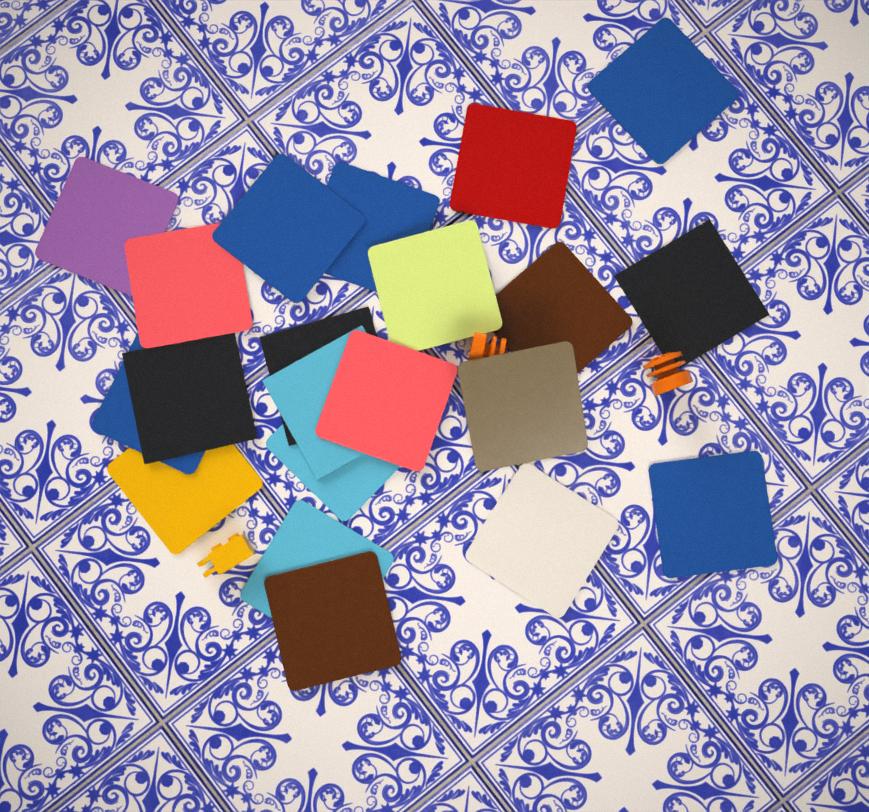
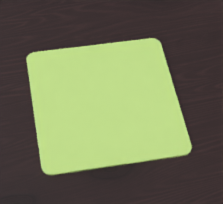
[368,220,502,351]

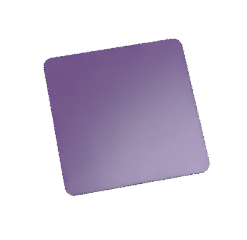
[35,157,179,296]

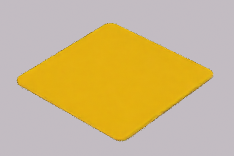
[107,444,263,554]

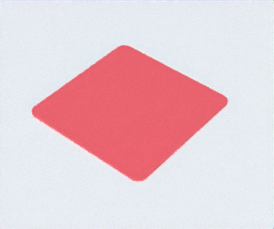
[125,223,253,349]
[315,330,458,471]

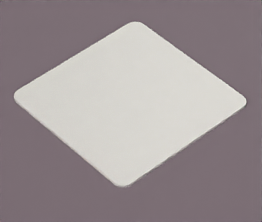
[465,463,619,618]

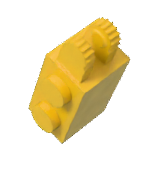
[197,533,256,578]

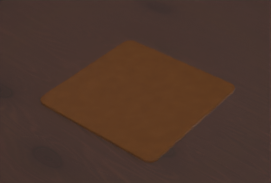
[493,242,632,374]
[264,551,401,691]

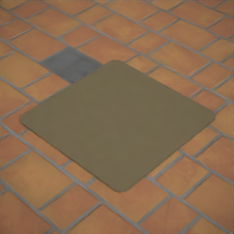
[457,341,588,471]

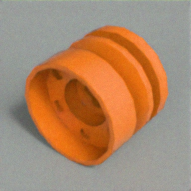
[468,332,507,361]
[643,351,693,396]

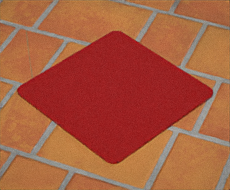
[450,104,577,229]

